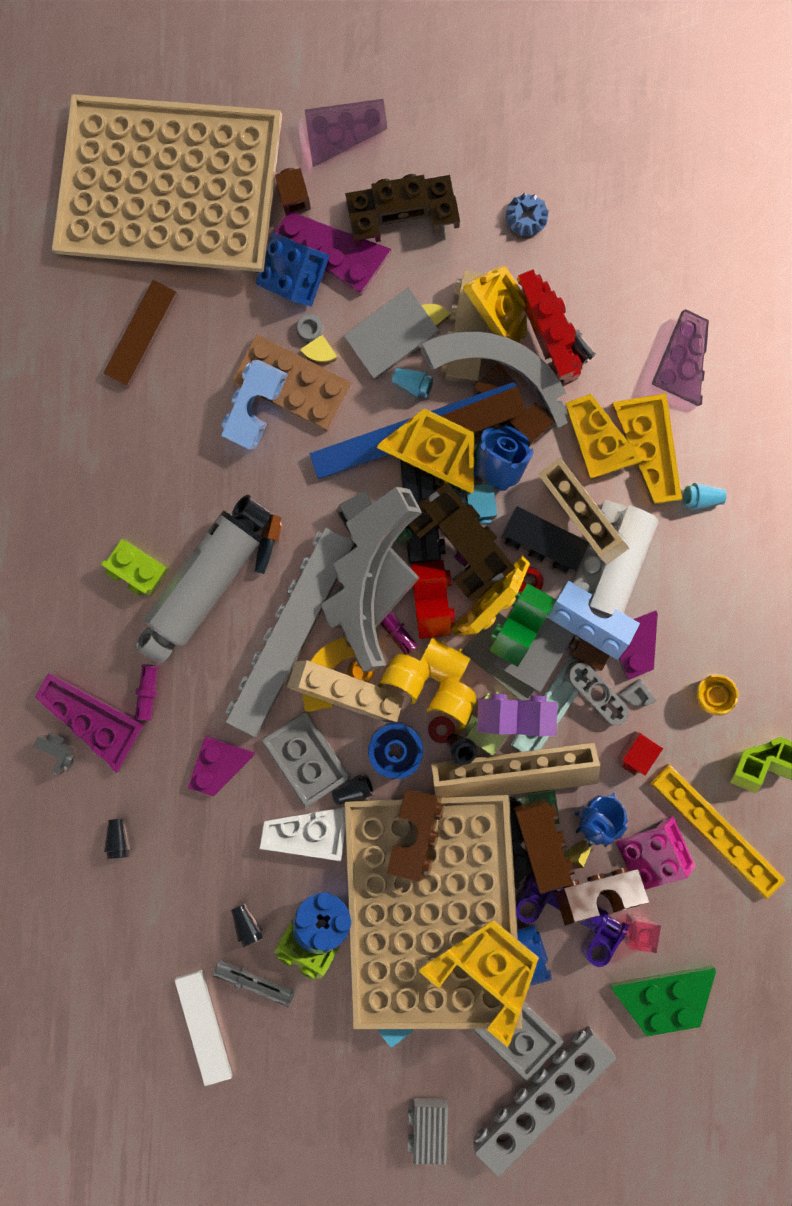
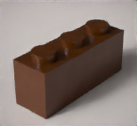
[514,798,575,894]

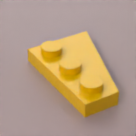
[566,394,643,479]

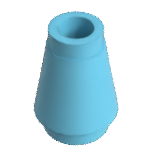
[392,367,434,398]
[683,483,727,510]

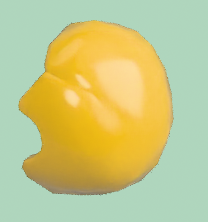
[696,675,738,716]

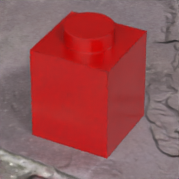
[617,731,663,776]

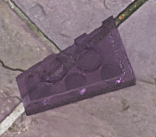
[305,99,387,167]
[652,309,709,406]

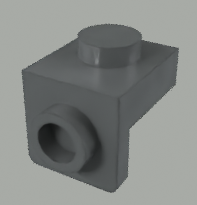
[33,733,75,775]

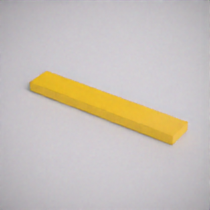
[649,764,786,899]

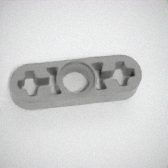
[565,661,629,725]

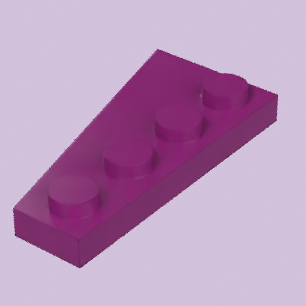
[274,211,391,295]
[35,673,145,773]

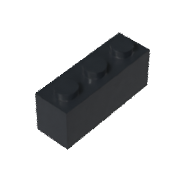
[500,506,589,575]

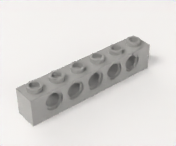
[473,1025,617,1178]

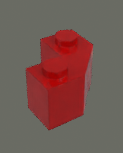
[411,560,456,639]

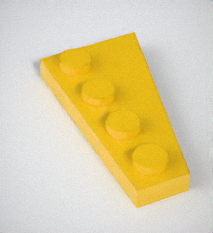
[612,393,682,504]

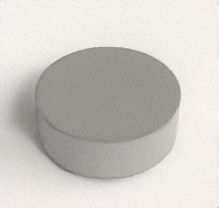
[296,314,323,343]

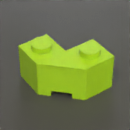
[730,737,792,793]

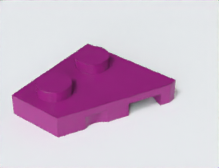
[619,610,658,680]
[188,736,255,797]

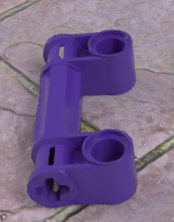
[515,870,628,967]

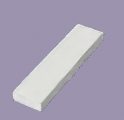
[175,970,232,1086]

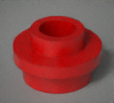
[428,716,455,743]

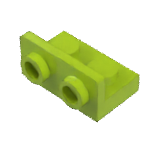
[101,539,169,596]
[273,919,340,980]

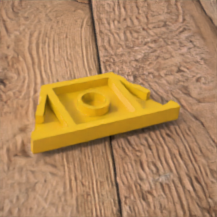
[463,266,528,343]
[377,408,474,494]
[451,556,530,636]

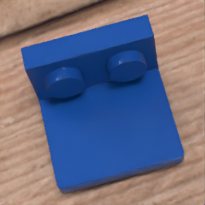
[256,232,330,307]

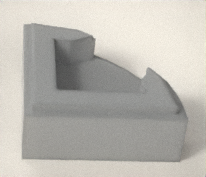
[618,679,657,706]

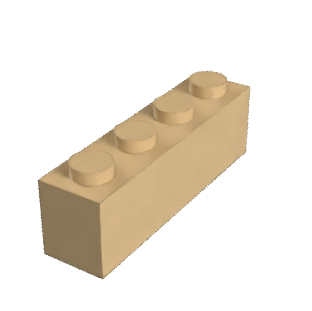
[441,270,487,387]
[538,458,630,565]
[287,660,405,722]

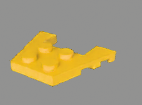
[419,920,539,1047]

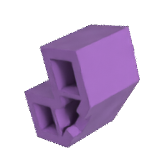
[477,693,558,736]

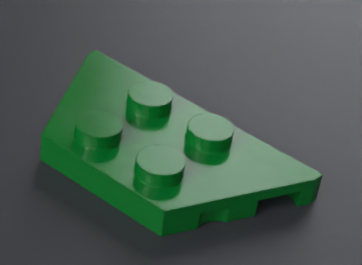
[610,965,716,1037]

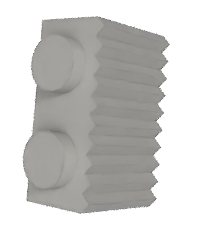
[408,1098,448,1165]

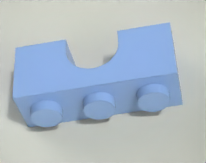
[221,360,288,450]
[547,581,640,660]

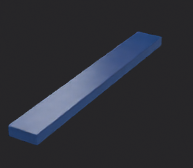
[309,382,515,479]

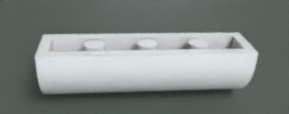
[573,500,659,617]

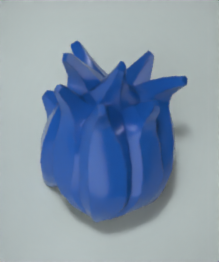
[574,792,628,847]

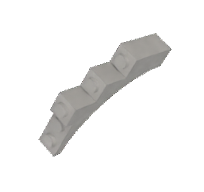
[321,487,422,672]

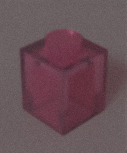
[623,913,661,953]

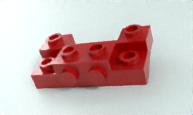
[517,269,582,385]

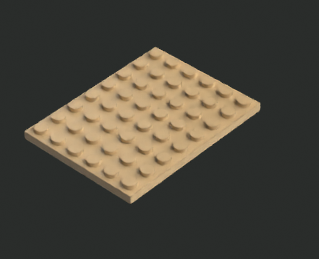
[52,94,282,272]
[345,795,523,1029]

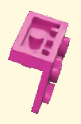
[617,816,696,890]

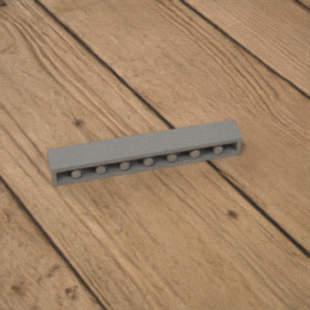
[225,528,356,737]

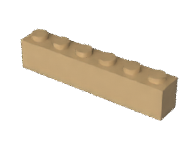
[431,743,600,798]

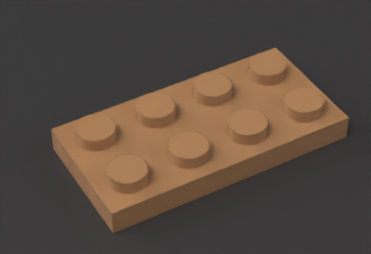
[232,334,352,431]

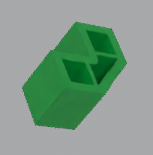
[489,583,556,667]

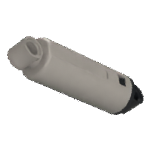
[135,495,270,664]

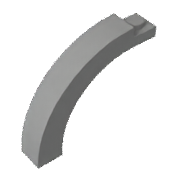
[418,332,568,428]

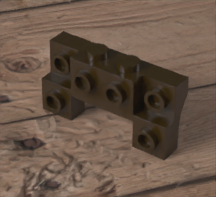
[345,174,460,246]
[408,482,515,602]

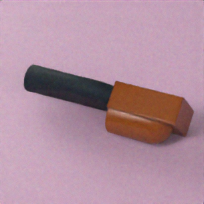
[255,514,282,574]

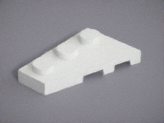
[260,807,346,861]

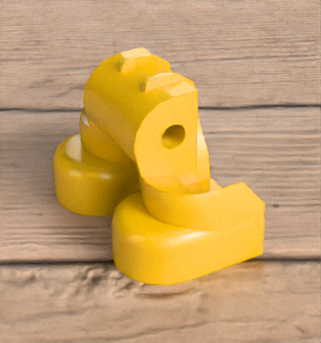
[377,638,476,734]

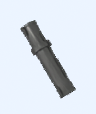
[213,959,295,1007]

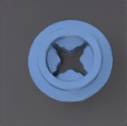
[506,192,549,236]

